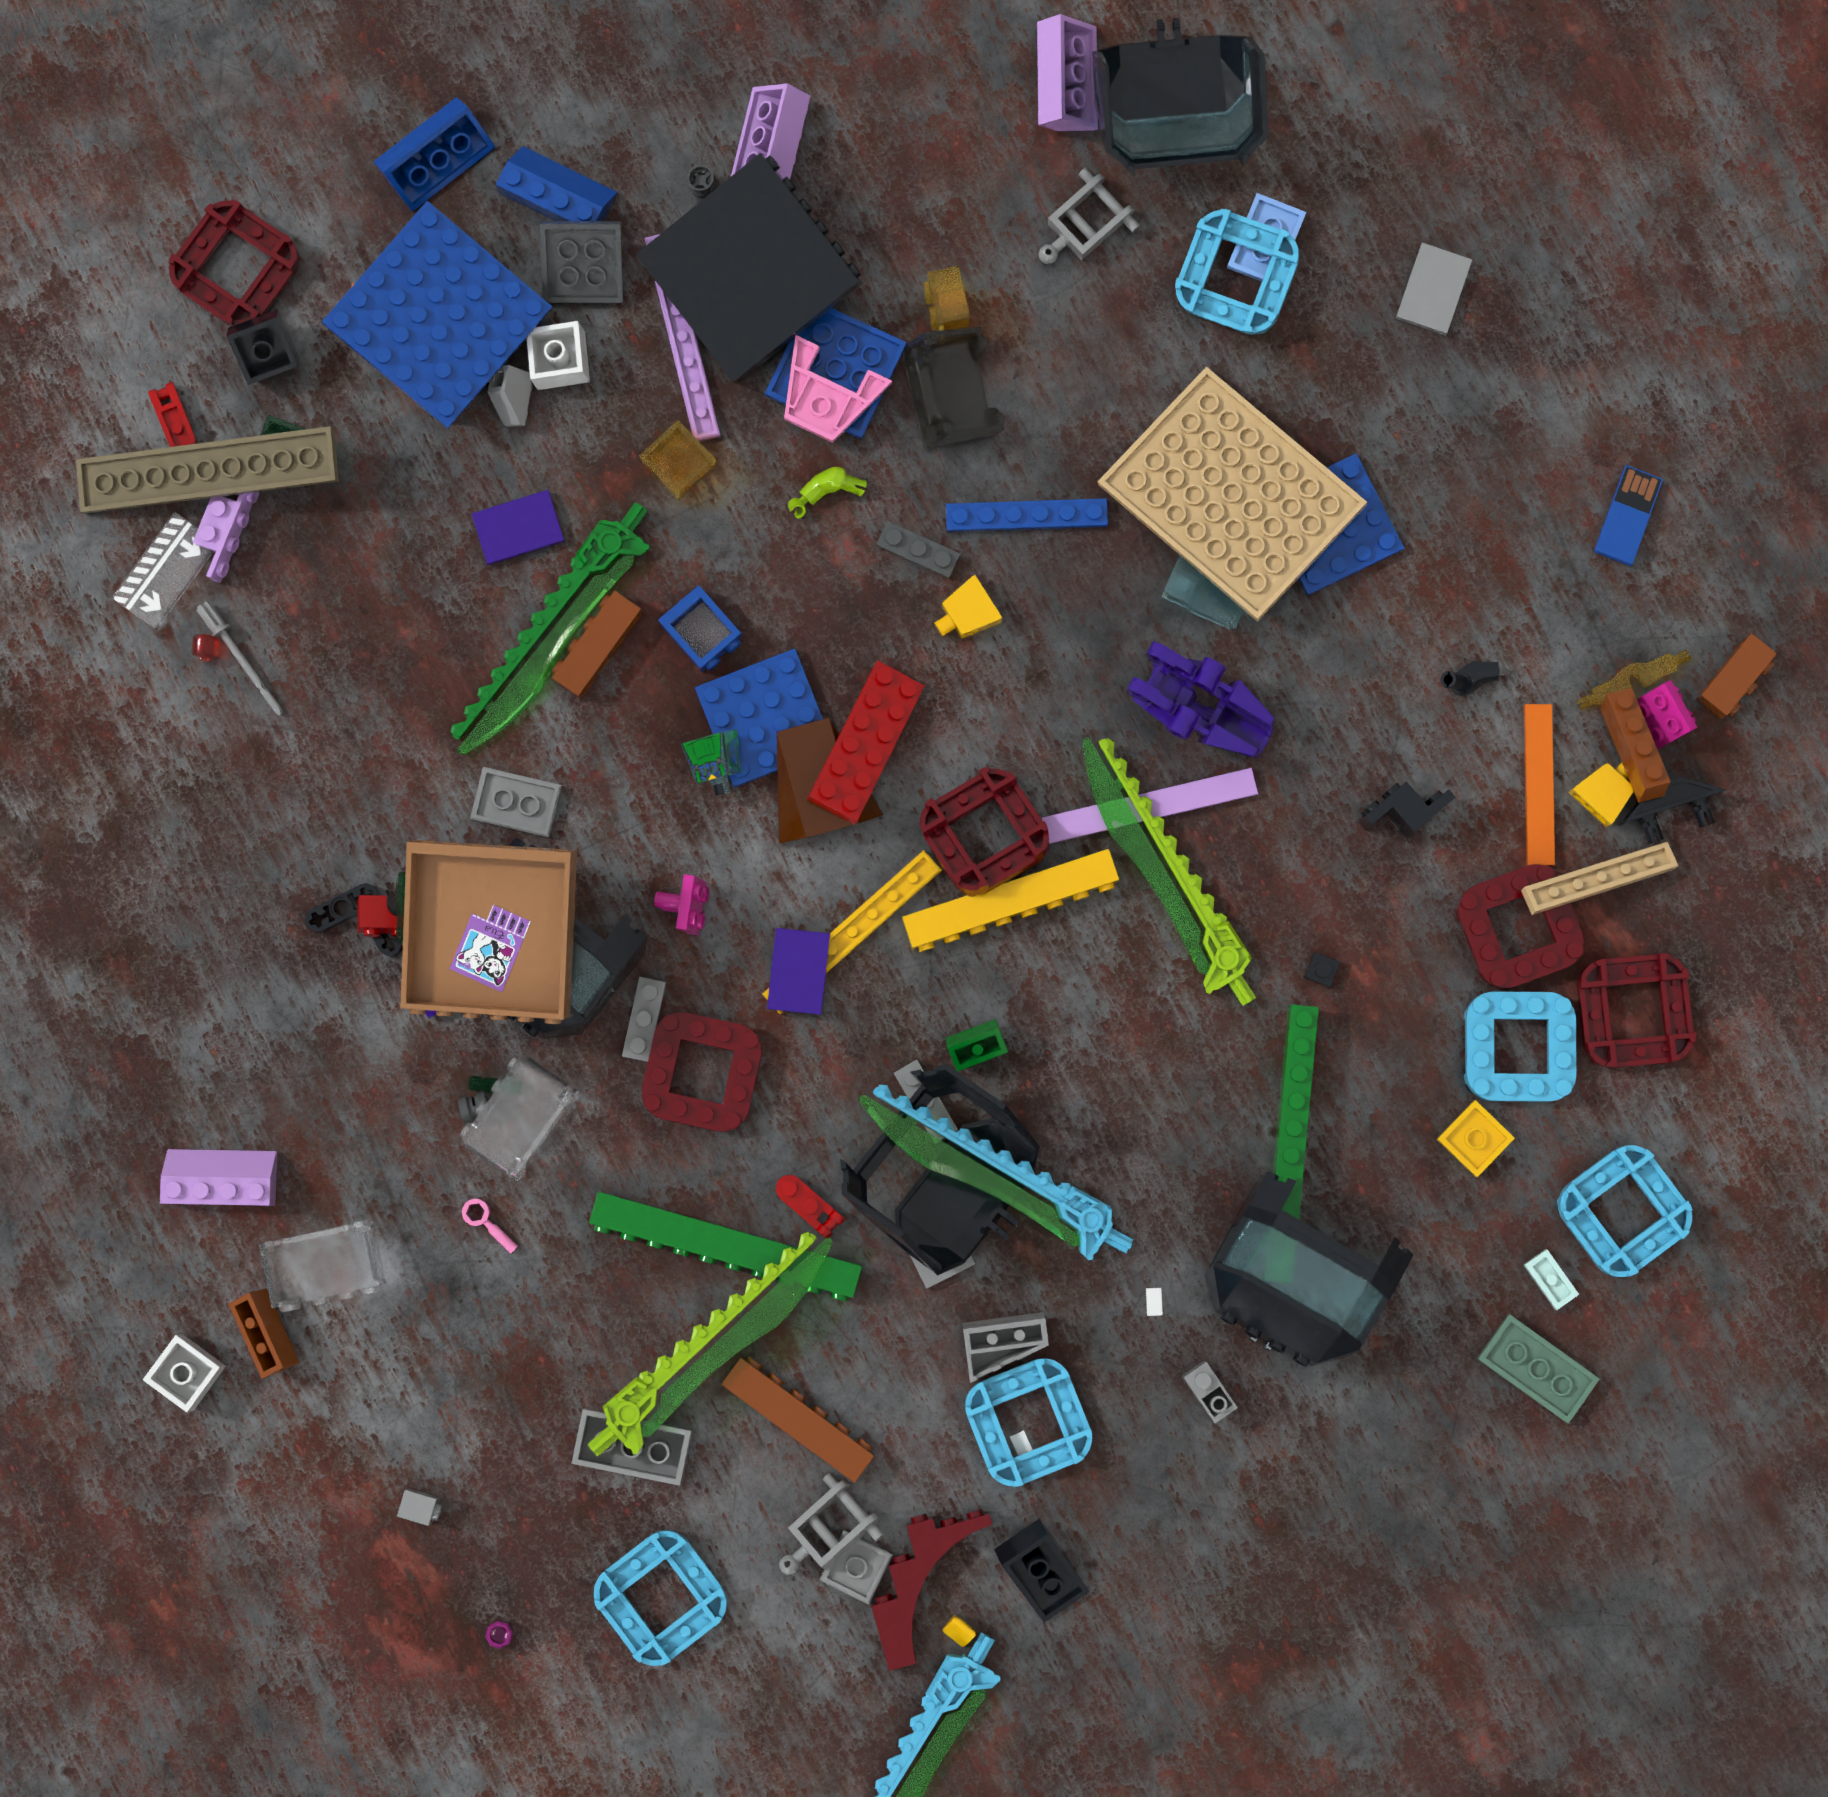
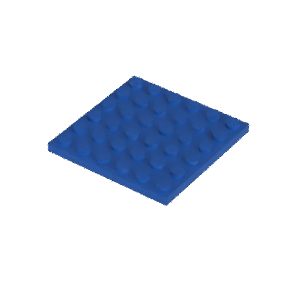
[322,201,552,429]

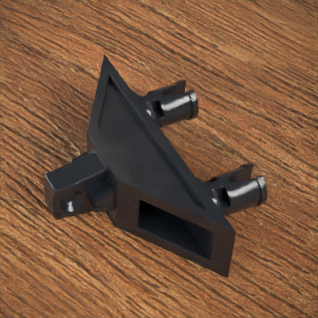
[1619,759,1726,844]

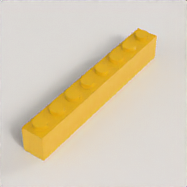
[902,849,1119,952]

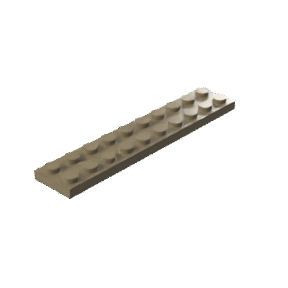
[76,426,339,514]

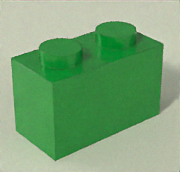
[945,1019,1008,1072]

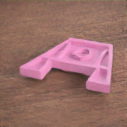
[784,335,892,443]

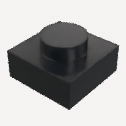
[1304,952,1340,988]

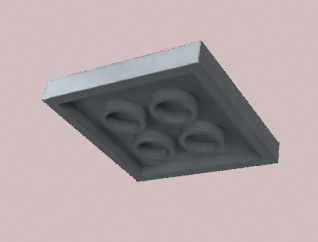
[540,221,624,303]

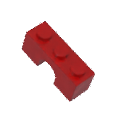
[357,895,404,937]

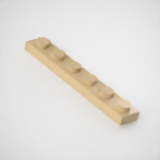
[1521,841,1678,915]

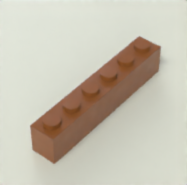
[721,1356,875,1483]

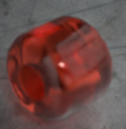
[191,634,220,662]

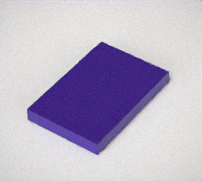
[471,490,565,566]
[767,928,830,1015]

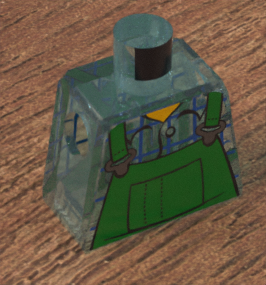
[681,729,742,796]

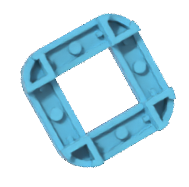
[1175,209,1299,335]
[1464,992,1576,1102]
[1557,1145,1693,1277]
[965,1358,1092,1487]
[594,1529,728,1666]

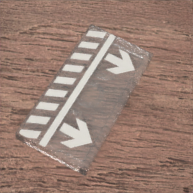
[111,512,214,630]

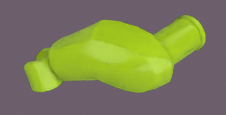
[788,467,867,518]

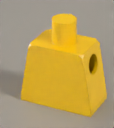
[934,575,1002,639]
[1568,762,1633,827]

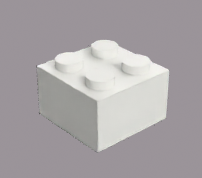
[527,321,590,390]
[143,1334,226,1412]

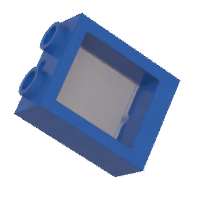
[658,585,743,672]

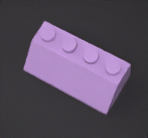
[1037,14,1098,131]
[731,83,810,179]
[160,1149,277,1206]

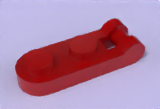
[148,381,197,447]
[776,1175,846,1240]

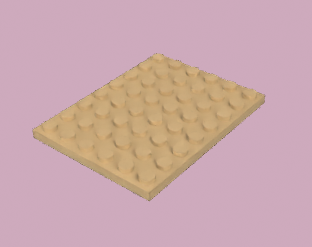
[1098,367,1367,622]

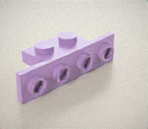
[193,492,259,583]

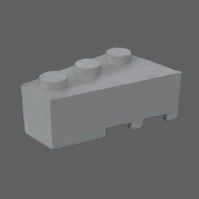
[962,1312,1049,1383]

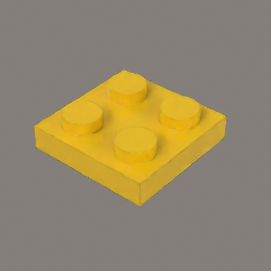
[1436,1100,1515,1177]

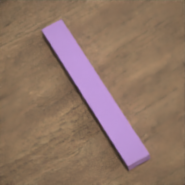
[645,234,721,443]
[1041,768,1258,844]

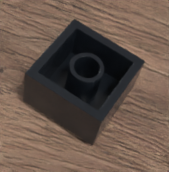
[226,309,299,385]

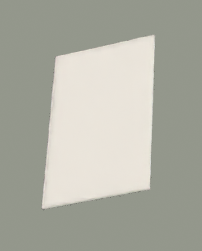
[1146,1288,1163,1316]
[1010,1430,1033,1455]

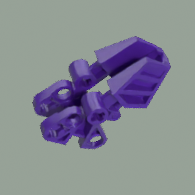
[1126,641,1274,759]

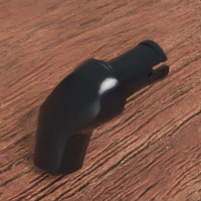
[1440,661,1499,696]

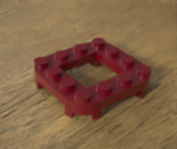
[168,199,300,327]
[920,767,1049,897]
[1456,864,1584,990]
[1577,953,1696,1068]
[642,1012,762,1132]

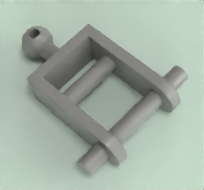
[1038,167,1140,264]
[779,1472,884,1575]

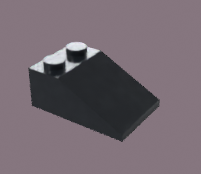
[994,1518,1089,1623]

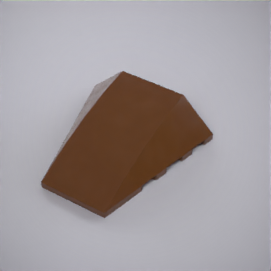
[776,718,883,843]

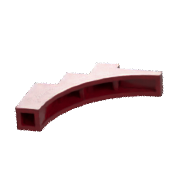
[871,1509,992,1671]

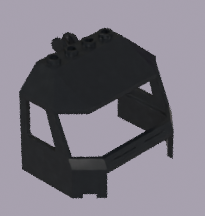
[840,1064,1040,1275]

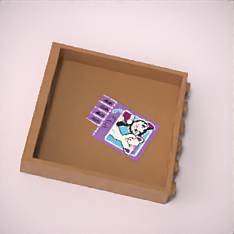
[400,840,577,1024]

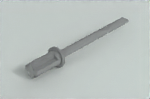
[196,601,284,715]

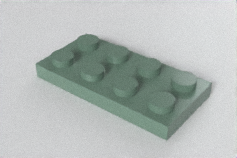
[1477,1314,1600,1424]

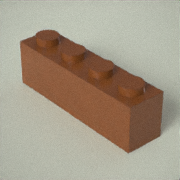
[552,590,643,700]
[1600,688,1671,803]

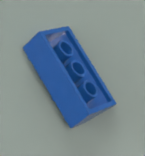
[373,97,495,212]
[495,146,618,221]

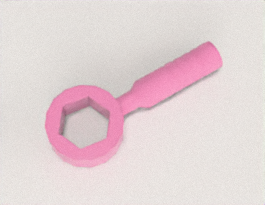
[462,1199,518,1254]

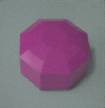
[485,1620,514,1649]

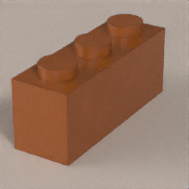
[1696,633,1777,719]
[228,1288,300,1379]

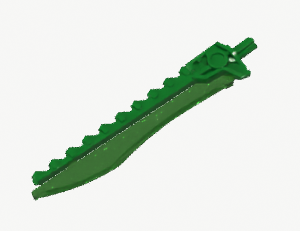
[451,502,649,755]

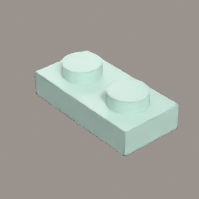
[1524,1249,1579,1310]

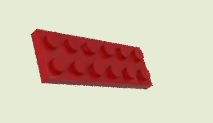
[807,660,925,825]

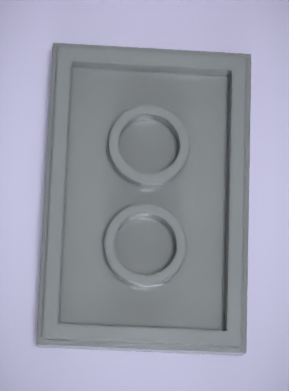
[1395,242,1472,336]
[470,767,562,838]

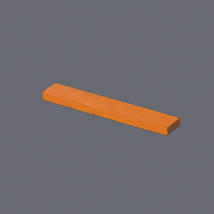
[1524,704,1555,866]

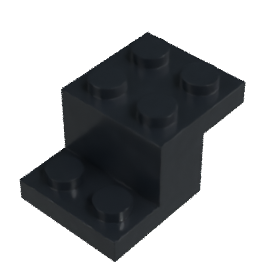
[1359,782,1456,838]

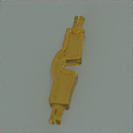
[1577,650,1691,711]

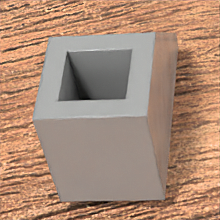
[488,365,532,427]
[1182,1361,1238,1423]

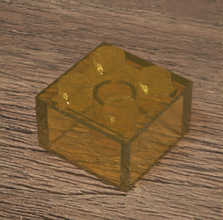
[923,265,970,337]
[639,420,717,501]

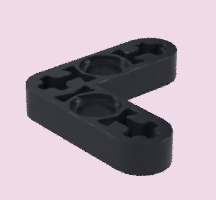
[305,883,403,957]

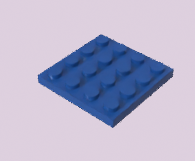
[765,309,907,440]
[1298,453,1404,596]
[695,648,823,788]

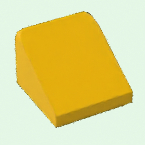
[943,1615,976,1647]

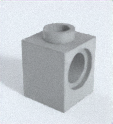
[397,1488,442,1526]

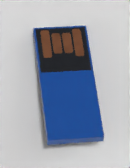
[1593,465,1663,566]

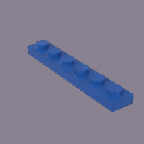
[946,498,1108,532]

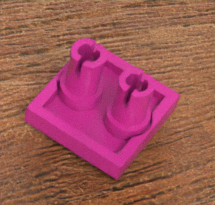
[1637,680,1697,750]
[654,874,709,936]

